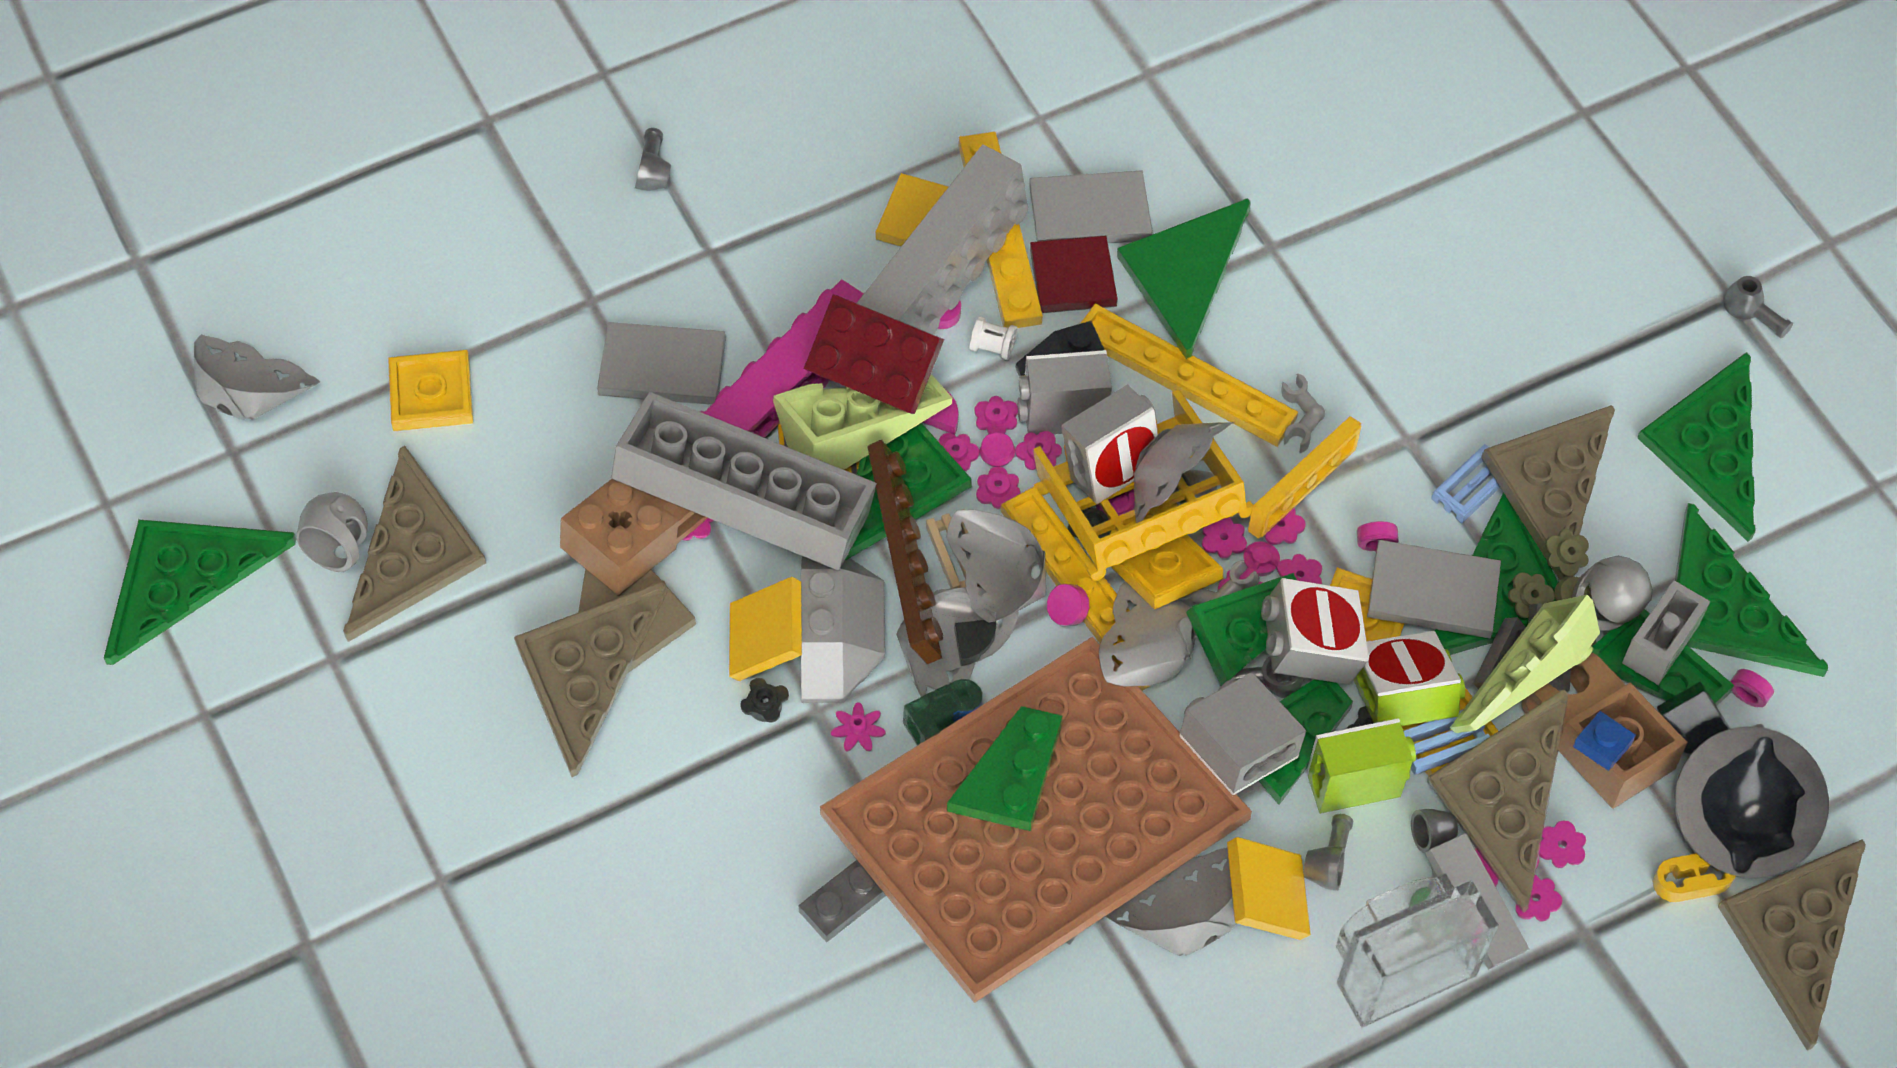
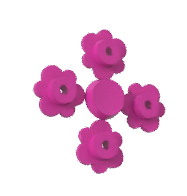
[939,396,1062,509]
[1202,508,1322,590]
[1475,820,1586,921]

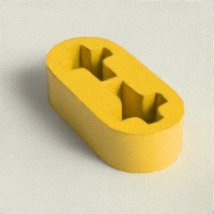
[1653,853,1736,902]

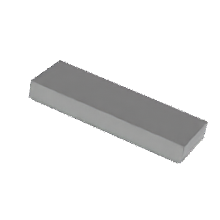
[1426,833,1529,970]

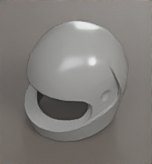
[297,492,368,572]
[1572,555,1653,630]

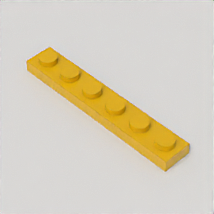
[958,131,1043,328]

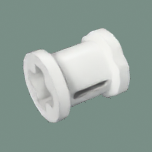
[970,316,1017,360]

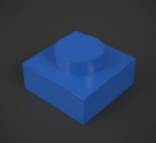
[1573,711,1636,771]

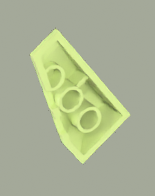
[773,374,953,470]
[1450,595,1600,733]

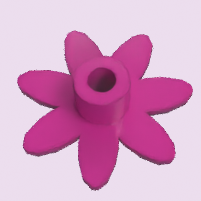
[831,702,886,752]

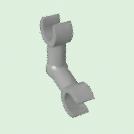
[1281,373,1325,453]
[1178,560,1260,606]

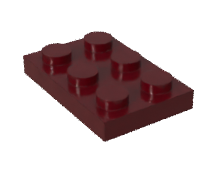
[803,294,945,414]

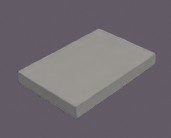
[1029,170,1152,243]
[597,322,726,404]
[1367,540,1501,638]

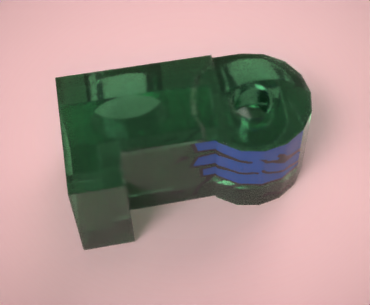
[903,679,983,746]

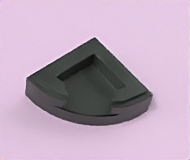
[954,620,996,666]

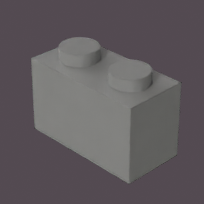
[1622,580,1710,685]

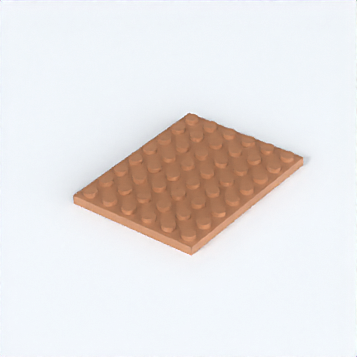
[820,637,1252,1003]

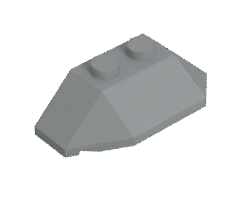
[801,556,885,703]

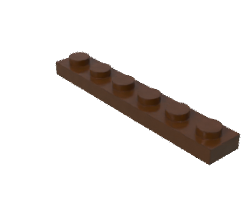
[867,440,943,664]

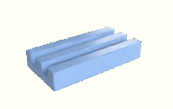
[1431,444,1500,523]
[1404,710,1490,775]

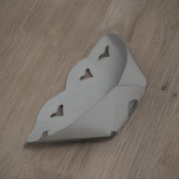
[193,334,320,420]
[1134,422,1234,523]
[946,509,1046,623]
[1099,581,1197,687]
[896,587,1019,704]
[1105,848,1237,956]

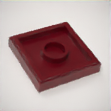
[1030,236,1118,313]

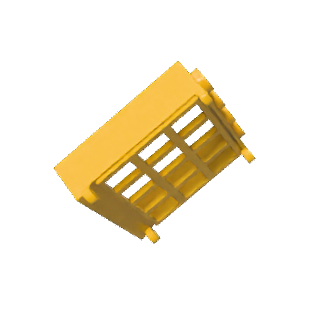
[1033,389,1253,581]

